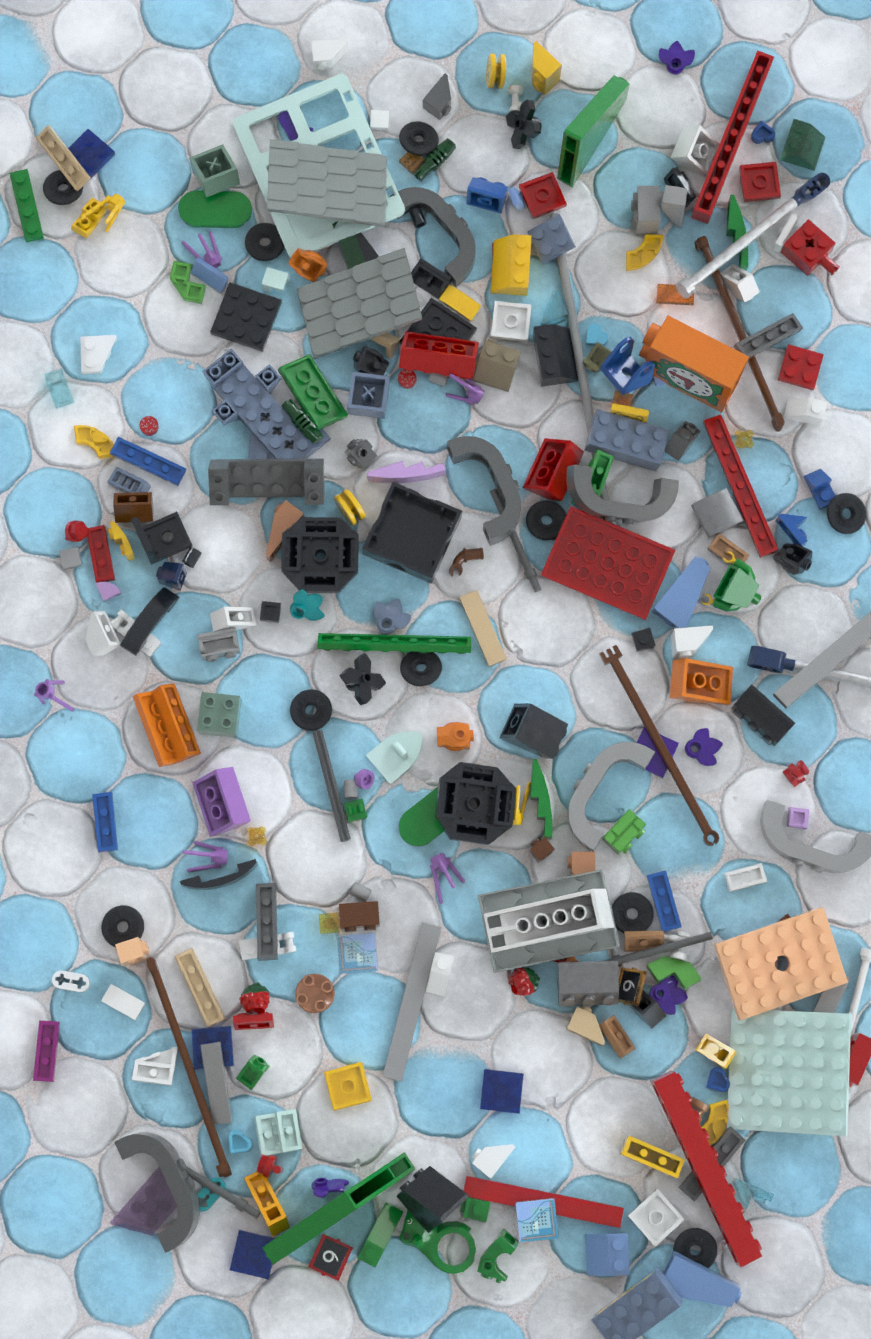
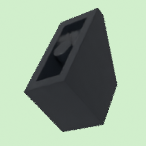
[624,986,666,1029]

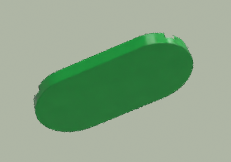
[178,190,252,228]
[399,787,444,847]

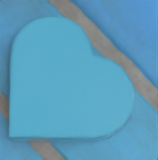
[586,323,608,346]
[228,1130,252,1154]

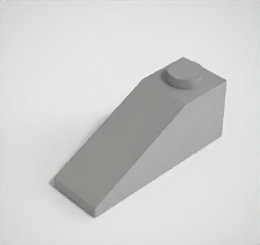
[659,185,688,228]

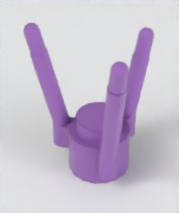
[182,231,222,268]
[446,374,485,405]
[34,679,75,712]
[182,841,228,872]
[429,853,465,904]

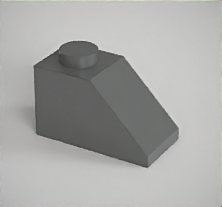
[423,73,452,120]

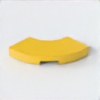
[626,234,663,271]
[74,425,114,459]
[701,1099,729,1146]

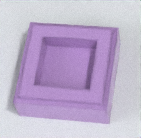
[787,807,809,829]

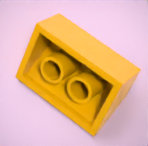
[490,234,532,296]

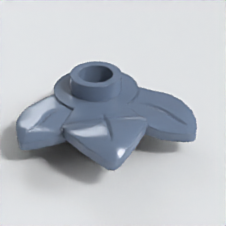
[374,599,411,634]

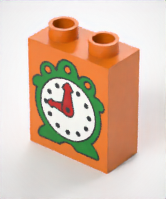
[639,315,749,413]

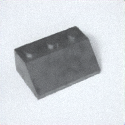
[557,961,619,1007]

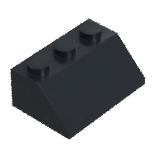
[533,324,578,387]
[732,684,795,746]

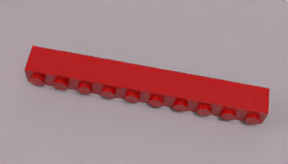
[691,50,774,224]
[650,1071,762,1267]

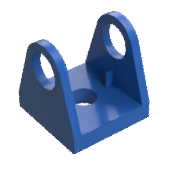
[600,337,655,396]

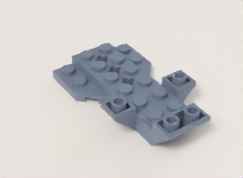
[202,349,331,459]

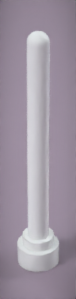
[848,947,871,1033]

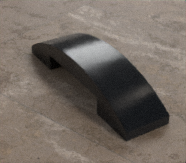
[120,587,180,656]
[180,859,258,890]

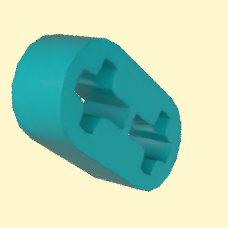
[197,1178,226,1212]

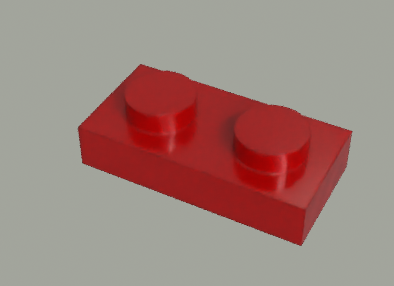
[233,1012,274,1030]

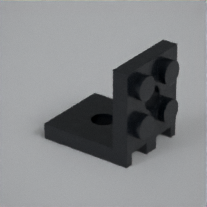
[131,511,193,565]

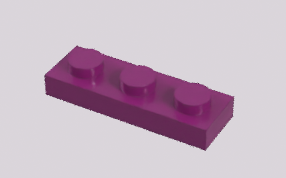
[33,1020,60,1082]

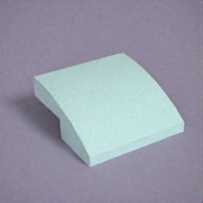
[254,1109,302,1157]

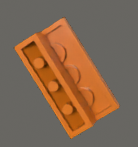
[132,683,201,767]

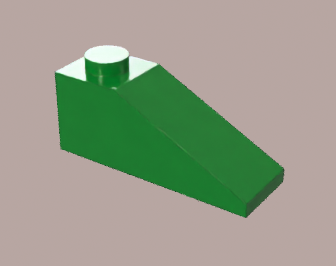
[571,449,614,507]
[358,1203,403,1268]

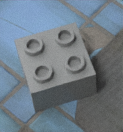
[631,186,661,235]

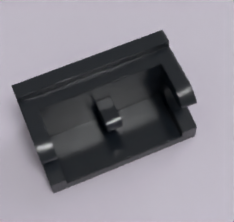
[411,258,451,299]

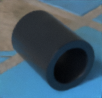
[409,207,427,228]
[182,547,202,568]

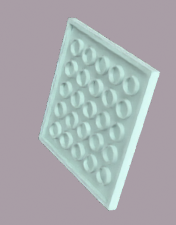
[727,1008,851,1137]

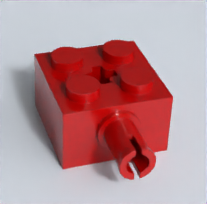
[780,219,840,276]

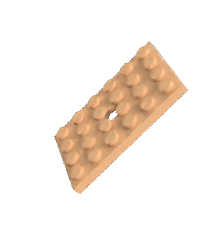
[714,907,848,1020]

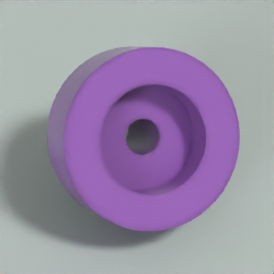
[354,769,374,789]

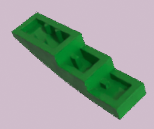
[726,195,748,271]
[530,759,552,840]

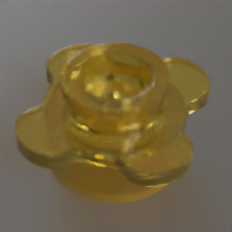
[735,430,754,448]
[247,826,267,846]

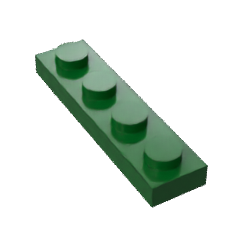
[9,169,44,243]

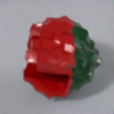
[508,967,540,996]
[239,982,270,1014]

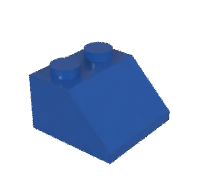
[466,177,508,214]

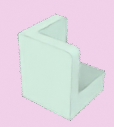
[262,267,289,293]

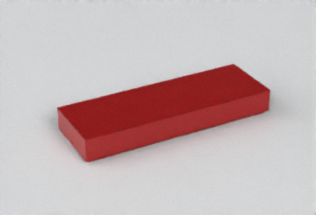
[87,525,115,583]

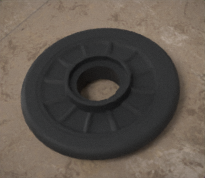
[399,121,439,156]
[43,170,83,205]
[245,223,285,261]
[827,493,866,534]
[526,500,566,540]
[400,652,442,687]
[290,689,332,731]
[612,892,654,933]
[101,905,144,947]
[673,1228,718,1268]

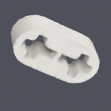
[52,971,90,992]

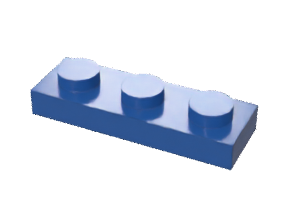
[92,792,118,853]
[646,870,682,932]

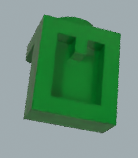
[236,1055,270,1090]
[460,1197,490,1222]

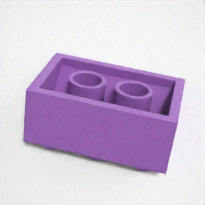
[192,767,251,837]

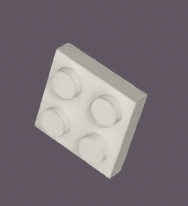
[491,301,532,342]
[628,1189,685,1247]

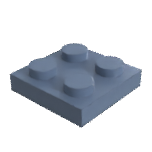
[527,214,576,265]

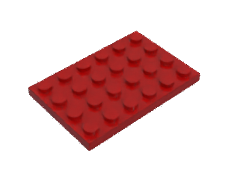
[541,506,676,621]

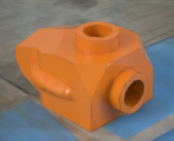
[288,248,327,282]
[437,722,474,751]

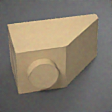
[566,1005,605,1046]

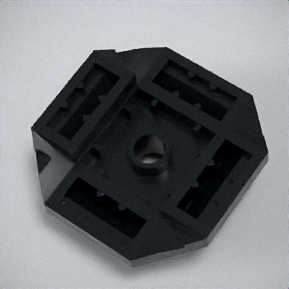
[281,517,359,593]
[435,762,516,845]

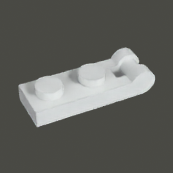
[110,610,162,658]
[239,932,296,961]

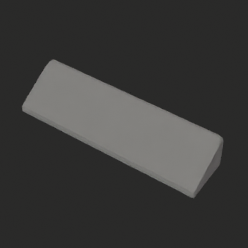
[201,1042,232,1124]

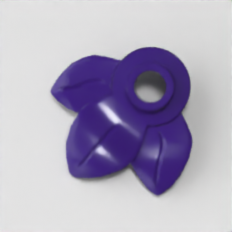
[659,41,695,75]
[685,728,723,766]
[649,976,688,1015]
[311,1178,349,1198]

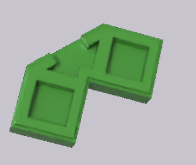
[170,261,206,304]
[647,956,702,990]

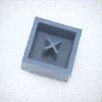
[347,372,390,419]

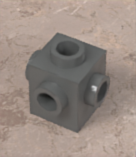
[345,439,377,469]

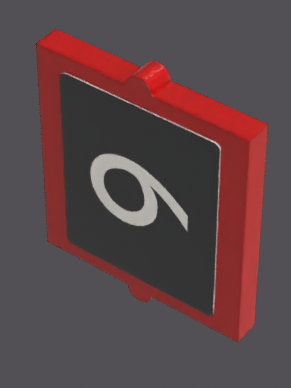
[308,1234,353,1281]

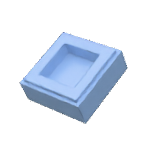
[508,187,525,210]

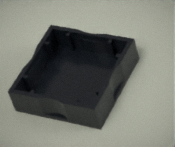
[362,482,462,584]

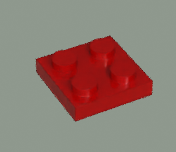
[739,162,781,202]
[519,172,567,219]
[778,344,824,390]

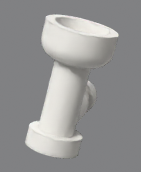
[509,85,523,112]
[664,931,690,961]

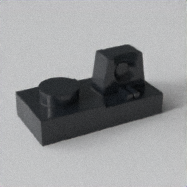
[664,167,697,208]

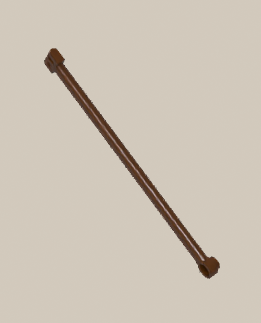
[694,236,785,432]
[599,645,719,846]
[146,957,232,1178]

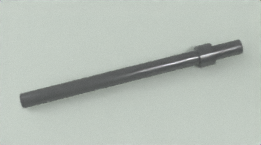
[490,489,542,593]
[604,932,713,967]
[185,1166,261,1219]

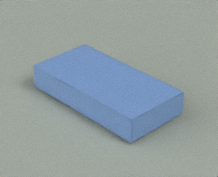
[191,257,228,293]

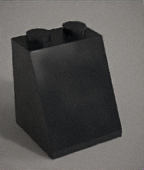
[499,703,568,759]
[396,1166,469,1233]

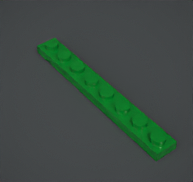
[317,633,471,654]

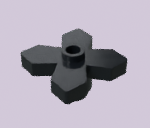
[506,99,542,149]
[340,653,386,706]

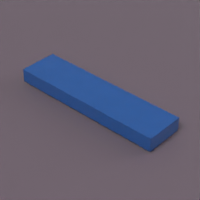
[110,436,187,486]

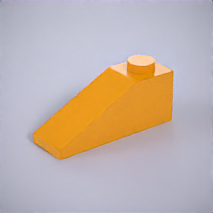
[244,1172,290,1237]

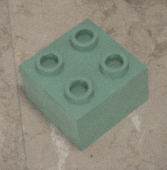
[189,144,240,197]
[197,692,242,738]

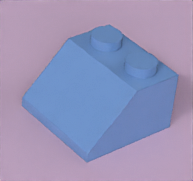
[585,1233,630,1276]

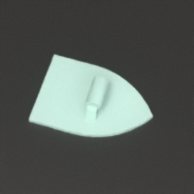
[365,731,422,785]

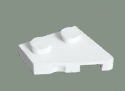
[80,335,117,375]
[132,1047,178,1086]

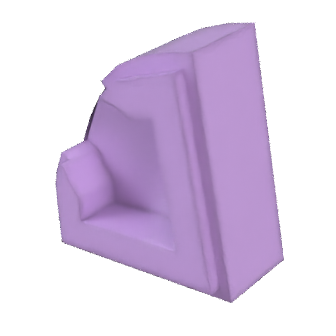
[96,582,121,602]

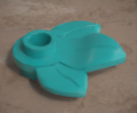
[290,590,325,621]

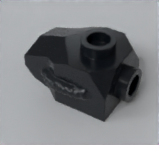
[353,346,390,376]
[773,543,812,575]

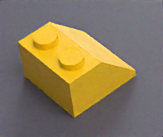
[532,41,562,95]

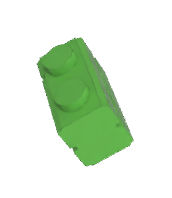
[602,809,646,855]

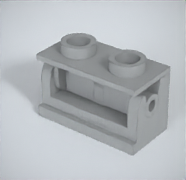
[197,628,241,662]

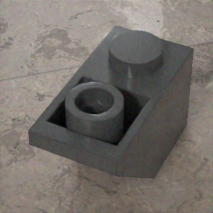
[664,421,701,461]

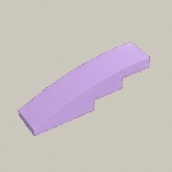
[367,461,446,483]

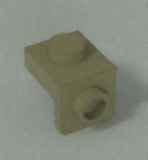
[583,342,612,372]

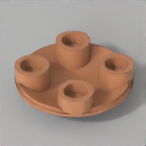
[295,974,335,1013]

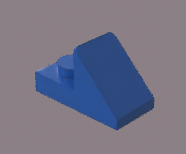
[804,469,835,510]
[775,514,808,546]

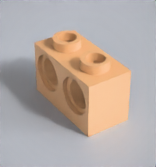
[115,937,150,967]

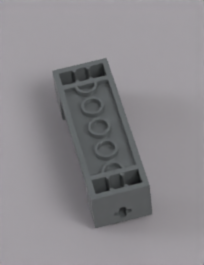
[208,459,325,505]

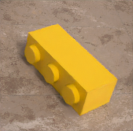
[620,1136,685,1179]

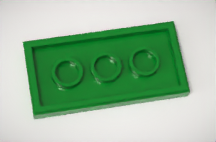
[278,354,348,430]

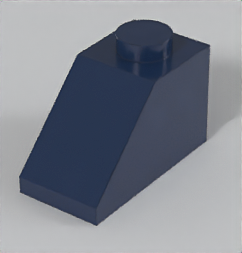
[156,562,187,591]

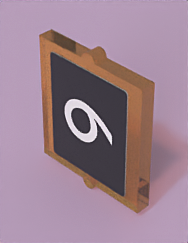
[618,967,647,1006]

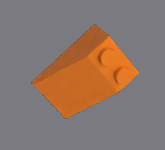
[670,658,733,705]

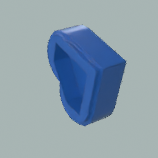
[751,121,775,144]
[706,1067,730,1092]

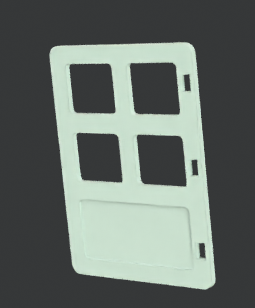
[233,74,405,258]

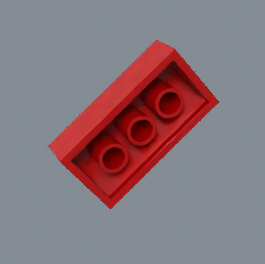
[399,331,479,379]

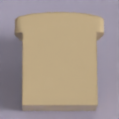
[371,332,400,359]

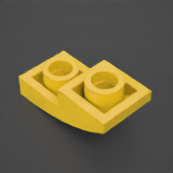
[71,198,107,238]
[438,284,481,321]
[108,521,135,561]

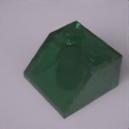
[780,119,826,171]

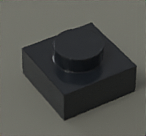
[260,601,281,623]
[631,628,656,652]

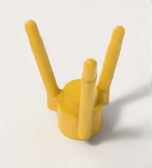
[80,194,126,232]
[513,782,531,825]

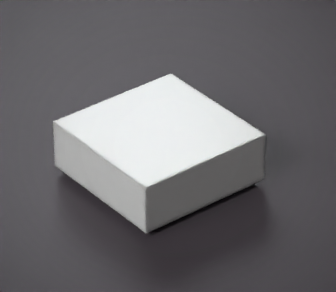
[370,110,389,131]

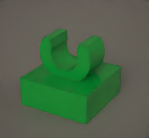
[344,798,367,823]

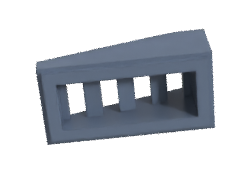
[107,467,151,493]

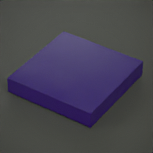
[630,727,679,778]

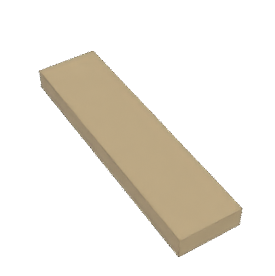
[36,125,90,191]
[459,590,507,667]
[174,948,226,1028]

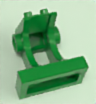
[477,1228,519,1283]

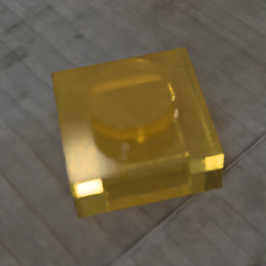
[319,912,340,934]

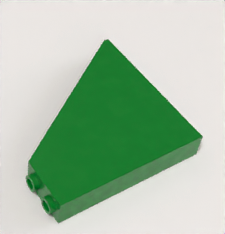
[557,75,630,188]
[262,1152,415,1265]

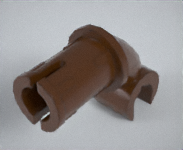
[449,548,484,577]

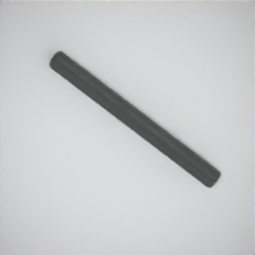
[313,730,351,842]

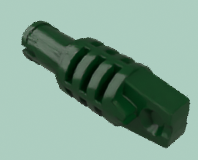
[413,138,456,182]
[281,399,324,443]

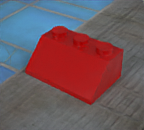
[522,438,584,501]

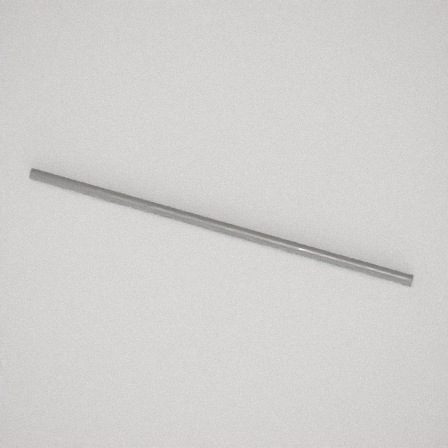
[549,213,613,523]

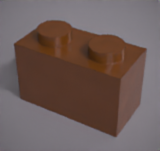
[113,492,154,523]
[339,901,380,932]

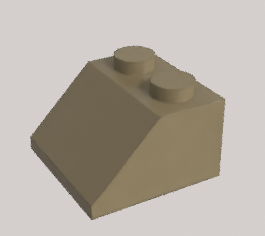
[473,340,521,392]

